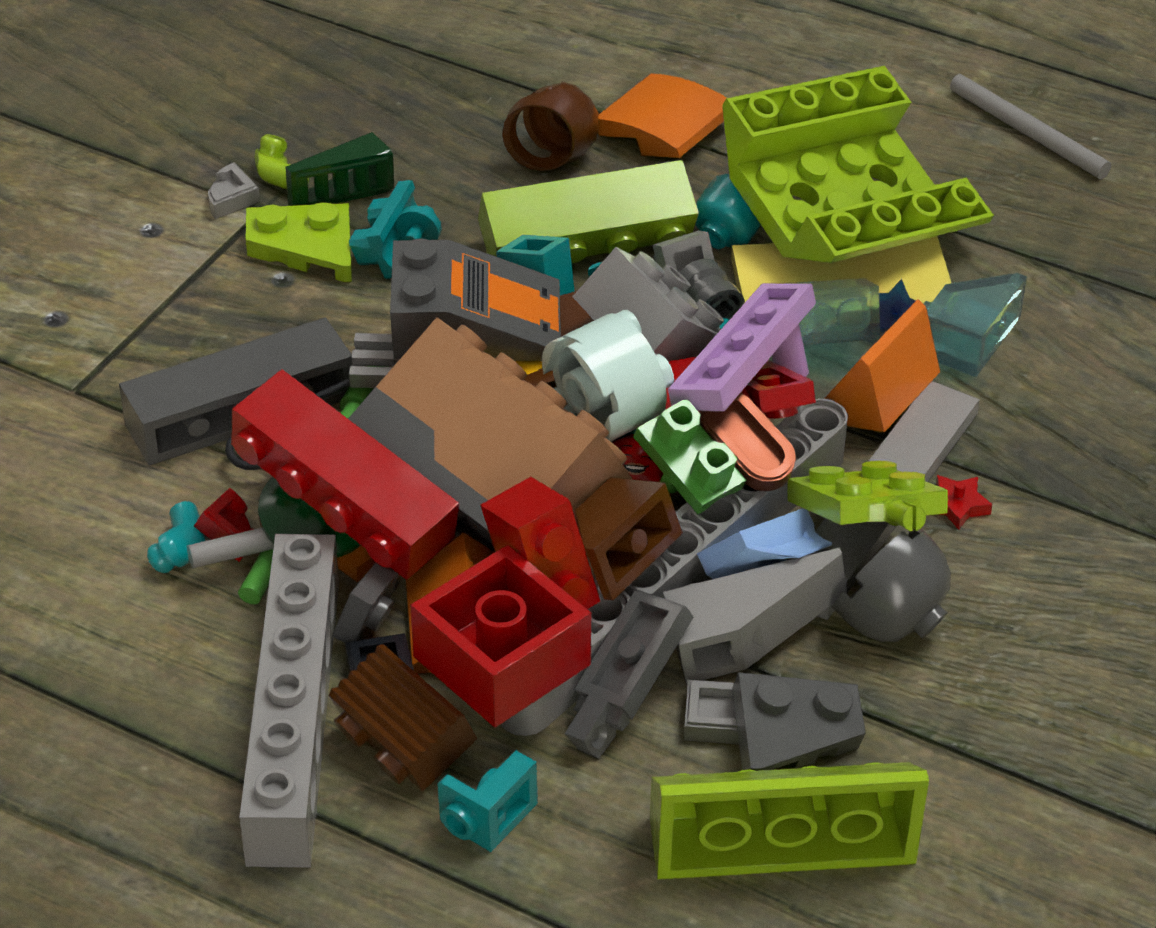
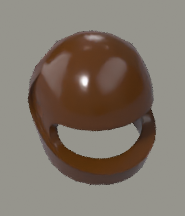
[502,81,599,171]

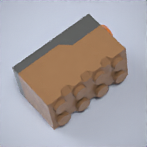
[348,317,633,552]

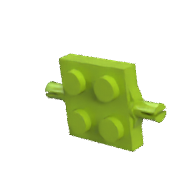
[787,461,948,532]

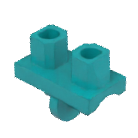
[349,180,442,279]

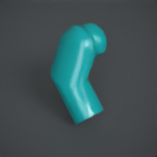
[147,501,205,573]

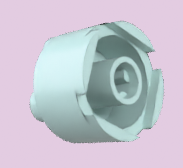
[542,310,674,442]

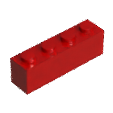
[231,369,459,580]

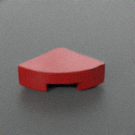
[194,488,254,562]

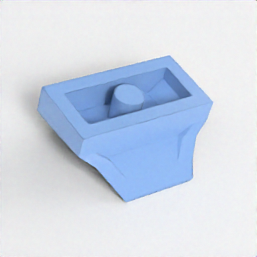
[697,508,832,579]

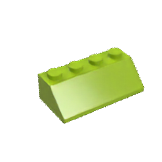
[650,762,929,880]

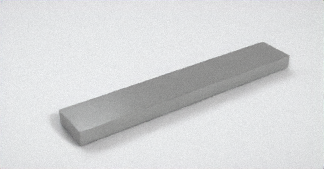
[811,381,980,620]

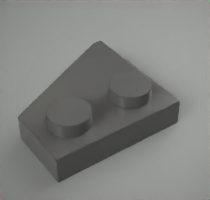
[732,672,866,771]

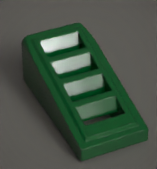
[285,132,394,206]

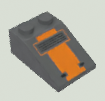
[390,239,561,364]

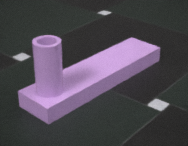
[668,283,816,411]

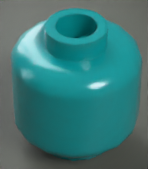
[695,173,761,249]

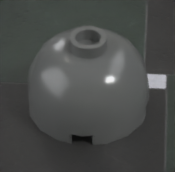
[832,529,951,642]

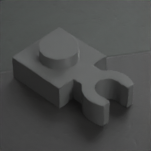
[332,562,400,643]

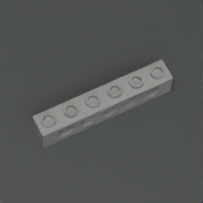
[240,534,339,868]

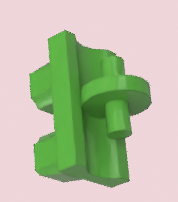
[633,400,746,515]

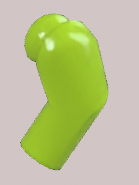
[254,134,309,190]

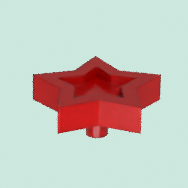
[936,475,993,530]

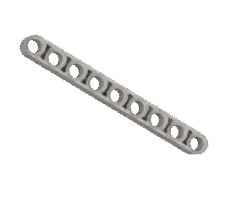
[500,398,848,736]

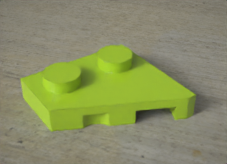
[246,202,352,282]

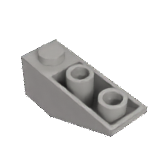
[663,547,847,684]

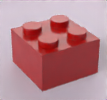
[410,545,592,728]

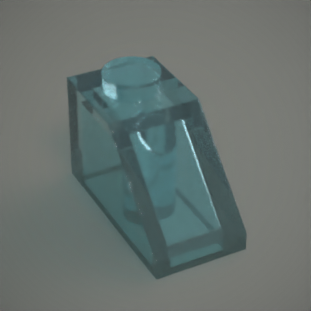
[924,273,1027,377]

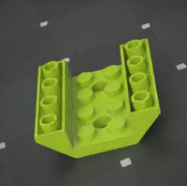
[722,66,994,263]

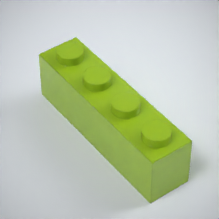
[478,160,699,263]

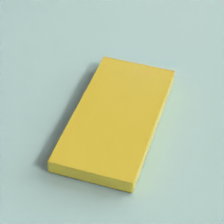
[731,236,957,324]

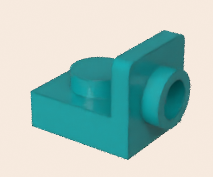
[438,750,538,852]

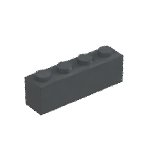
[119,317,352,466]

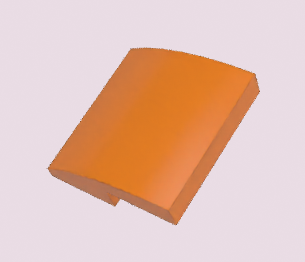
[598,73,726,158]

